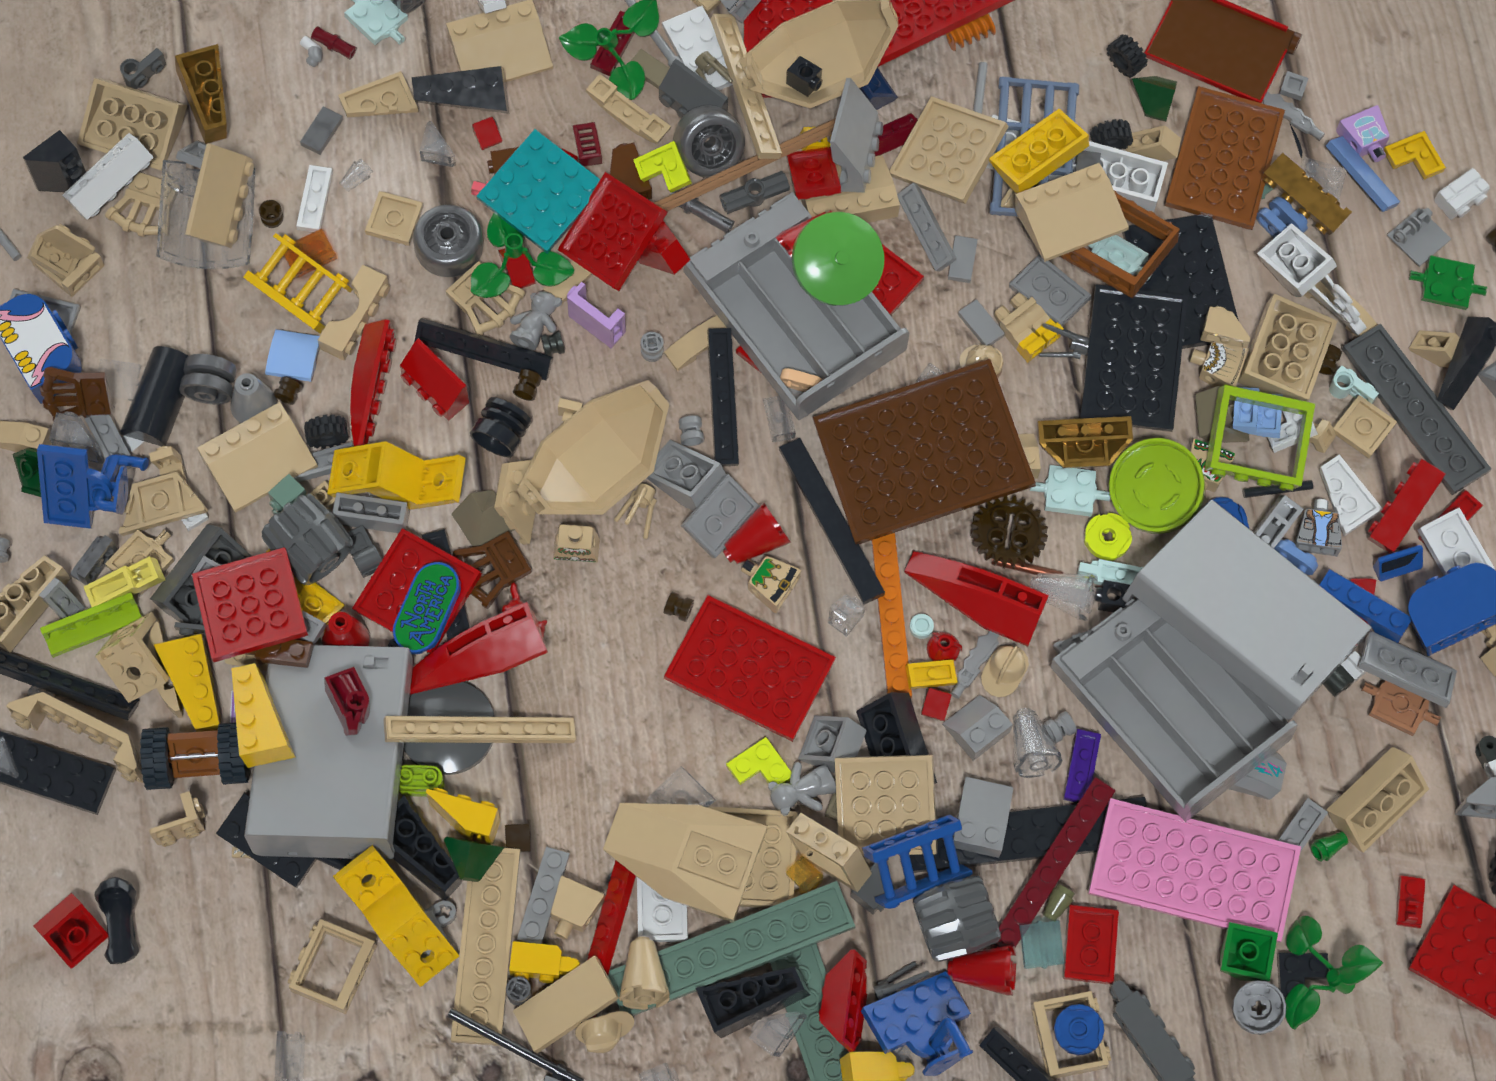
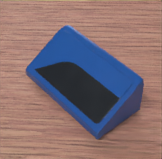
[1373,545,1423,582]

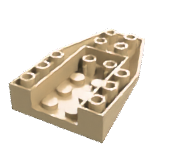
[603,803,767,923]

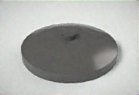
[403,682,495,775]

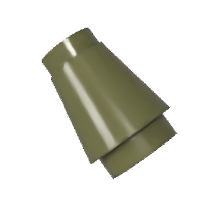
[1043,884,1075,922]

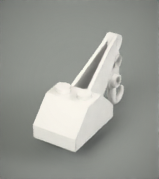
[1257,223,1367,336]

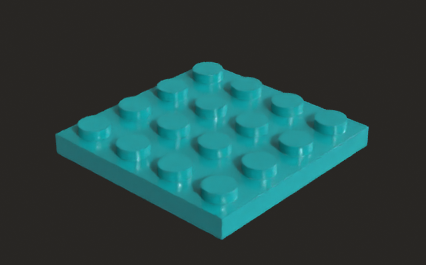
[476,129,600,254]

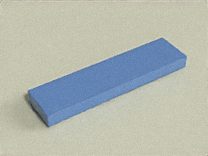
[1326,136,1400,212]

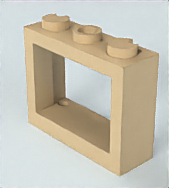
[786,813,872,892]
[287,919,377,1014]
[1031,991,1111,1079]

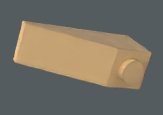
[0,421,54,452]

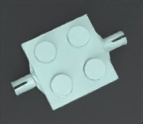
[344,0,408,45]
[1088,235,1151,281]
[1030,465,1110,517]

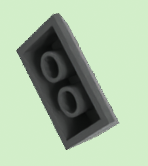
[659,59,728,118]

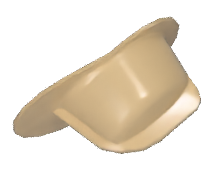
[981,645,1029,697]
[575,1011,634,1053]

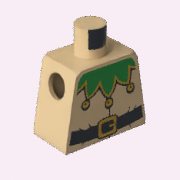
[741,556,801,613]

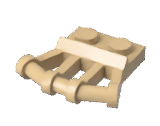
[105,172,179,237]
[445,261,526,336]

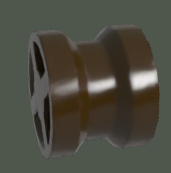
[259,200,284,228]
[273,377,302,405]

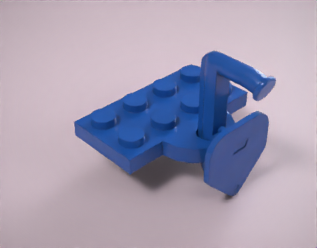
[37,444,149,529]
[861,971,973,1076]

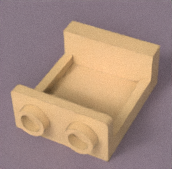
[31,224,104,297]

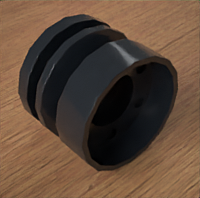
[470,397,531,458]

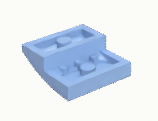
[265,329,320,382]
[1233,387,1283,438]

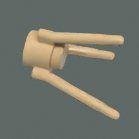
[614,483,657,539]

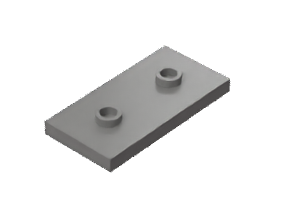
[1358,631,1457,708]

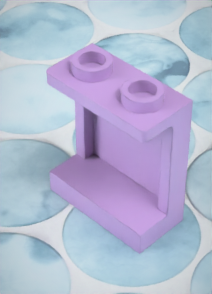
[567,282,626,348]

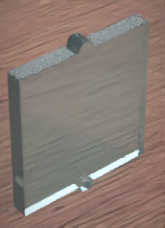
[1020,920,1064,969]

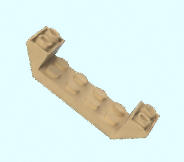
[6,692,143,783]

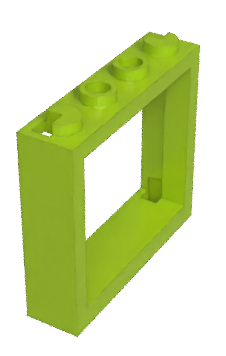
[1205,385,1315,491]

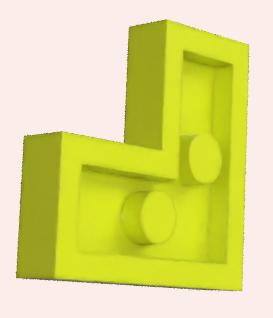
[634,141,692,193]
[726,737,792,785]

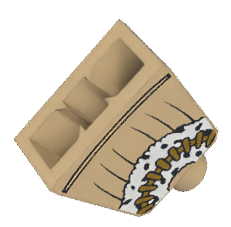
[1190,342,1249,387]

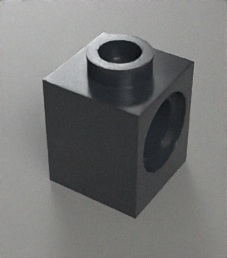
[786,56,823,97]
[1095,580,1130,613]

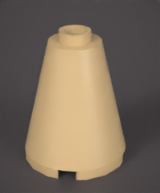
[619,937,670,1010]

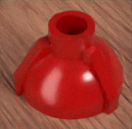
[927,632,962,661]

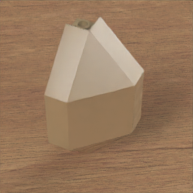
[739,0,899,108]
[517,380,669,515]

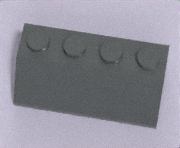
[150,524,252,625]

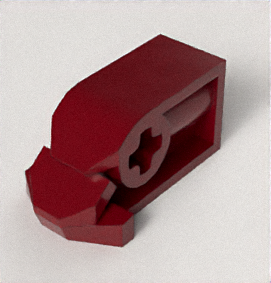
[324,667,370,736]

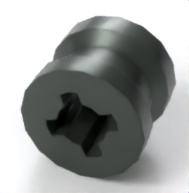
[541,331,565,356]

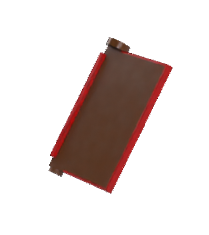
[1145,0,1302,103]

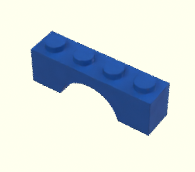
[1320,569,1411,643]

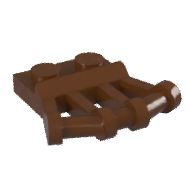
[40,367,112,426]
[453,531,532,609]

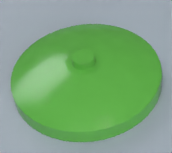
[792,212,884,306]

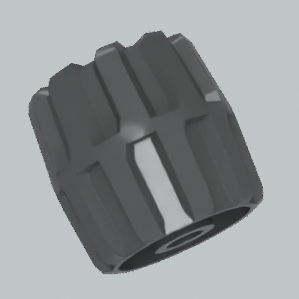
[262,493,354,585]
[913,876,1001,962]

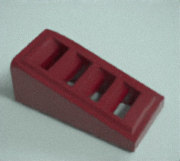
[573,122,602,167]

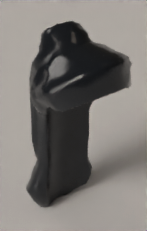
[94,877,139,964]

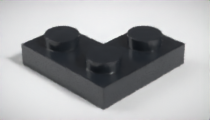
[1277,953,1329,1000]

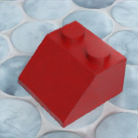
[33,893,108,969]

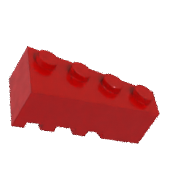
[1368,459,1446,554]

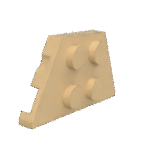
[494,460,536,545]
[119,472,208,536]

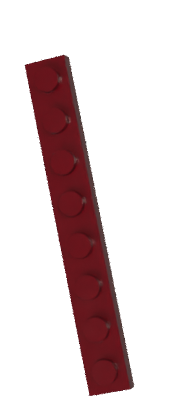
[994,777,1116,948]

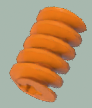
[946,14,996,51]

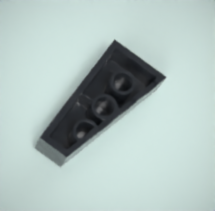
[392,796,461,900]
[695,967,811,1038]

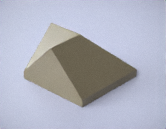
[452,490,515,547]

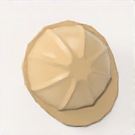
[960,345,1004,378]

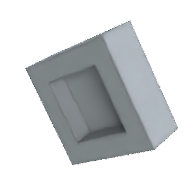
[1279,71,1308,101]

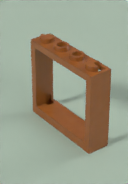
[1059,191,1180,298]

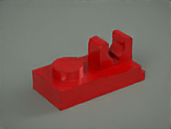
[1396,876,1426,929]

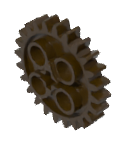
[971,496,1048,569]

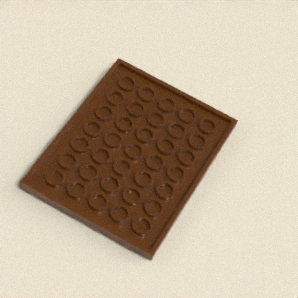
[813,359,1036,544]

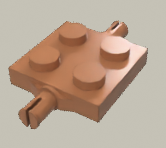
[1361,680,1441,736]

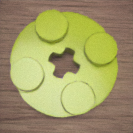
[1084,513,1132,561]

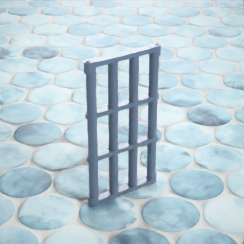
[990,77,1079,217]

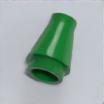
[1311,831,1348,862]

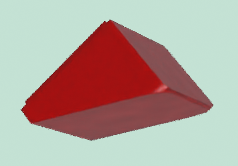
[472,117,502,150]
[921,688,952,721]

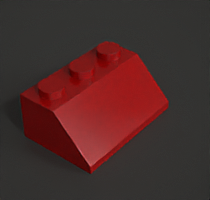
[400,338,469,421]

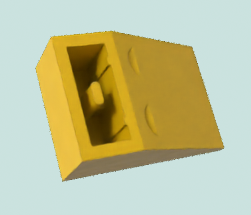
[426,788,500,845]

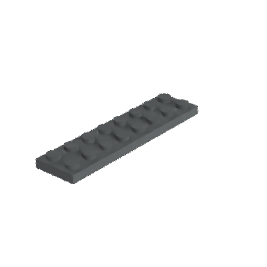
[1342,324,1492,495]

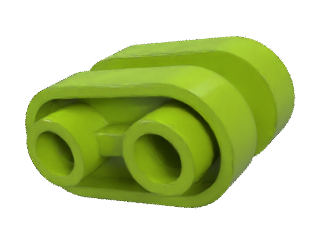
[399,765,445,797]

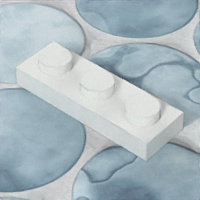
[296,165,333,233]

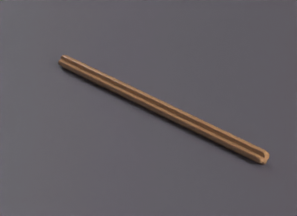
[654,118,836,211]

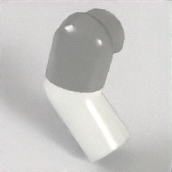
[300,36,322,67]

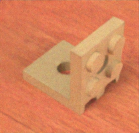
[95,611,169,703]

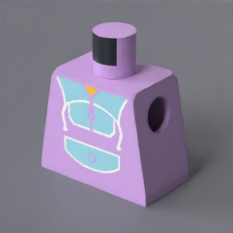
[1336,105,1389,162]

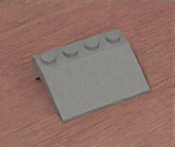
[830,78,883,193]

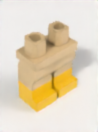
[994,292,1064,363]

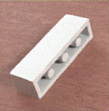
[62,133,154,220]

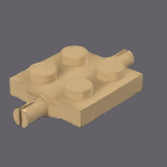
[105,529,174,596]

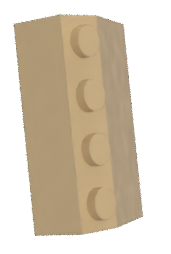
[446,0,553,82]
[77,78,187,171]
[185,143,254,249]
[801,155,900,223]
[1015,163,1129,262]
[1238,294,1338,402]
[197,402,318,513]

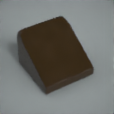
[505,824,531,852]

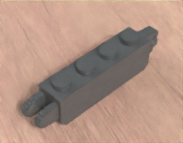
[1109,980,1196,1081]

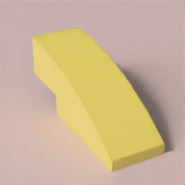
[84,556,165,607]

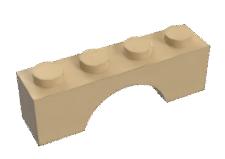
[318,265,390,361]

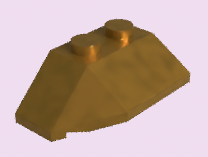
[1037,416,1133,468]

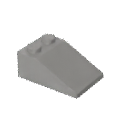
[646,440,726,511]
[953,777,1013,858]

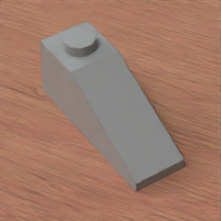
[1254,495,1304,549]

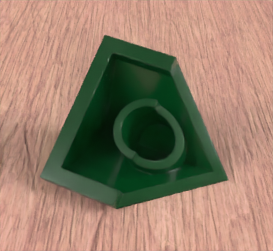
[1132,76,1177,122]
[12,448,41,497]
[443,837,505,882]

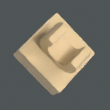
[558,398,583,424]
[1309,419,1336,453]

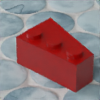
[638,221,691,275]

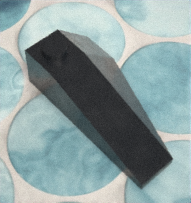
[1437,317,1496,410]

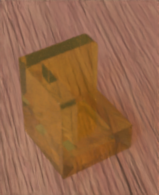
[786,856,824,895]

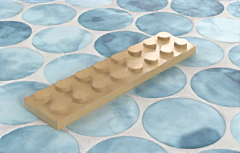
[451,848,520,1046]

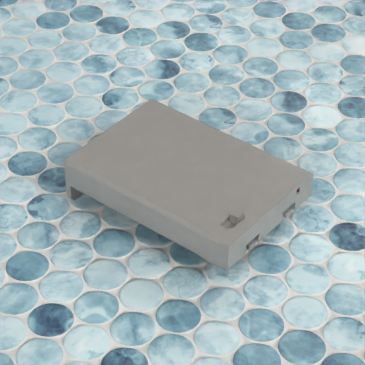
[683,192,910,420]
[1122,500,1372,721]
[1051,598,1298,822]
[244,645,413,860]

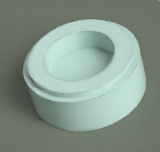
[909,614,934,639]

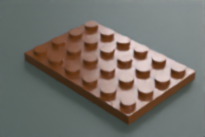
[1164,86,1285,230]

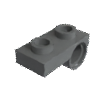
[120,48,166,89]
[348,525,382,578]

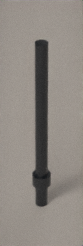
[447,1008,584,1081]

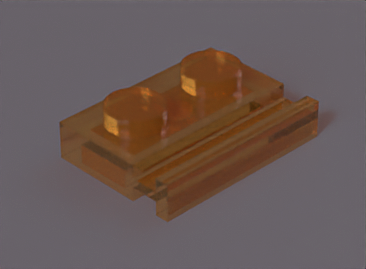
[283,228,337,279]

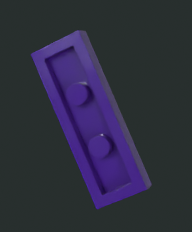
[1063,729,1101,803]

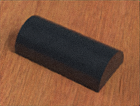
[120,346,188,446]

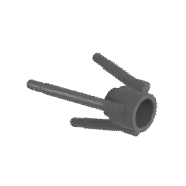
[1039,323,1089,359]
[873,962,930,1000]

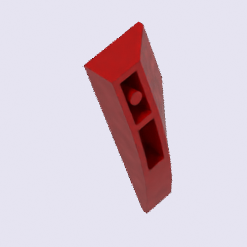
[350,319,397,447]
[904,551,1049,646]
[410,602,548,695]

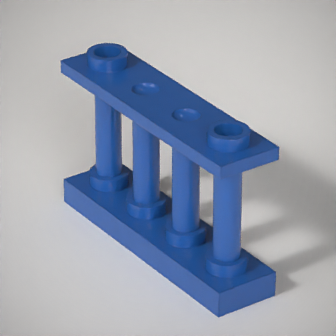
[862,815,973,909]

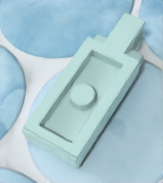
[1077,559,1143,585]

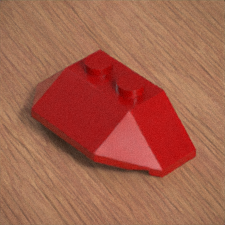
[819,949,867,1052]

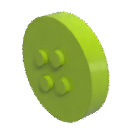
[1109,438,1205,534]

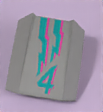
[1229,752,1287,800]

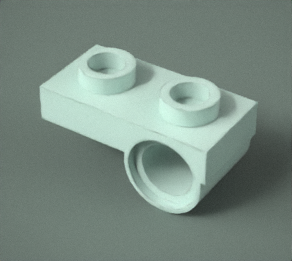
[1329,366,1379,404]

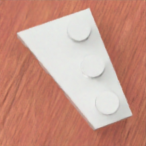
[1319,455,1383,536]

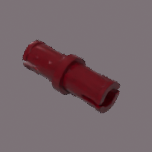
[311,26,357,60]

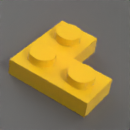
[1384,131,1446,180]

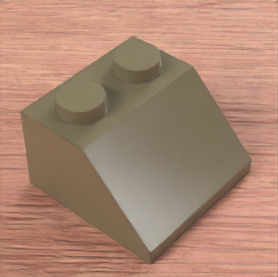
[1195,386,1250,443]

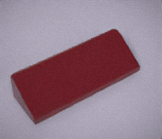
[874,113,918,156]

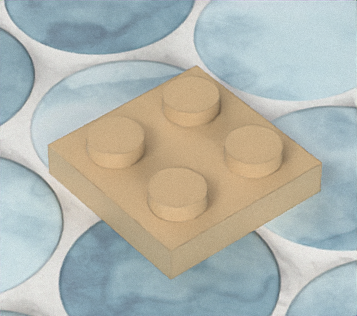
[365,191,423,246]
[1333,395,1397,459]

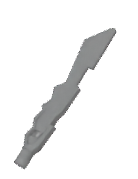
[1263,92,1325,141]
[951,631,999,699]

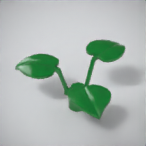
[559,0,659,100]
[471,213,574,298]
[1285,916,1383,1030]

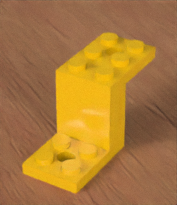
[327,441,466,510]
[333,845,459,987]

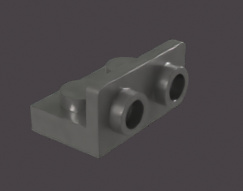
[70,535,118,585]

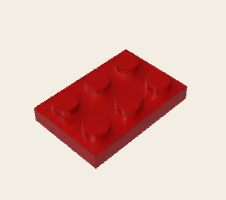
[787,147,841,200]
[1063,905,1119,985]

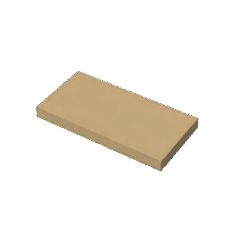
[513,956,619,1053]

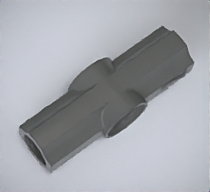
[720,171,790,214]

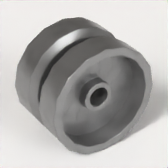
[179,354,237,405]

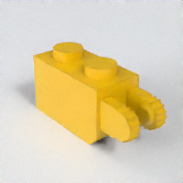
[509,941,580,983]
[840,1052,915,1081]

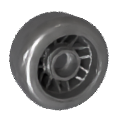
[673,105,745,178]
[413,205,483,277]

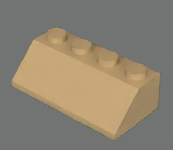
[1326,747,1429,853]

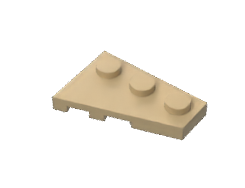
[338,71,419,118]

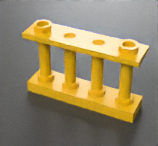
[243,233,353,334]

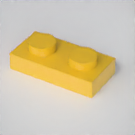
[905,660,957,689]

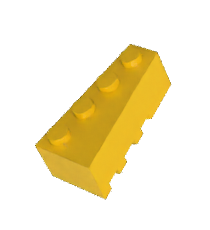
[154,634,221,732]
[231,663,296,768]

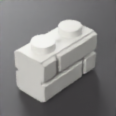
[1434,168,1490,220]

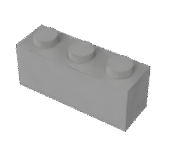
[333,492,409,533]

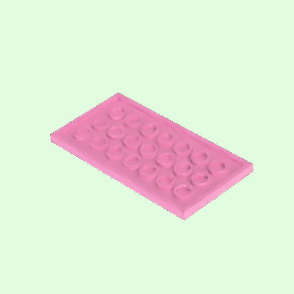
[1088,798,1301,943]

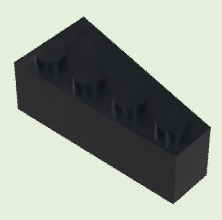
[412,66,510,114]

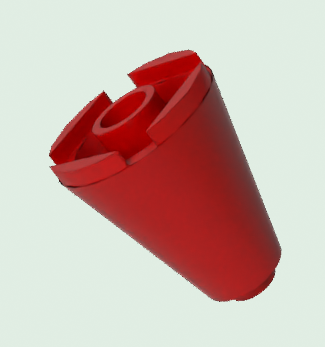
[723,503,790,564]
[322,612,370,646]
[948,946,1016,996]

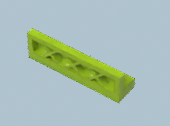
[40,592,142,658]

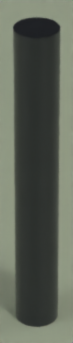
[1242,480,1314,498]

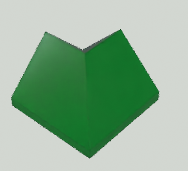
[1220,922,1278,982]

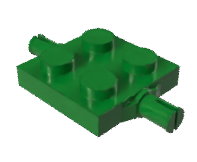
[1409,255,1487,310]

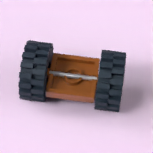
[140,722,250,790]

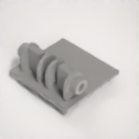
[1387,208,1451,267]

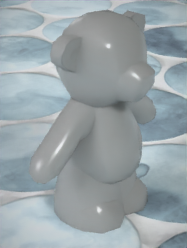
[510,291,562,351]
[768,762,836,816]

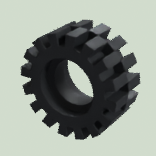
[1106,34,1148,78]
[1090,119,1133,150]
[304,415,349,449]

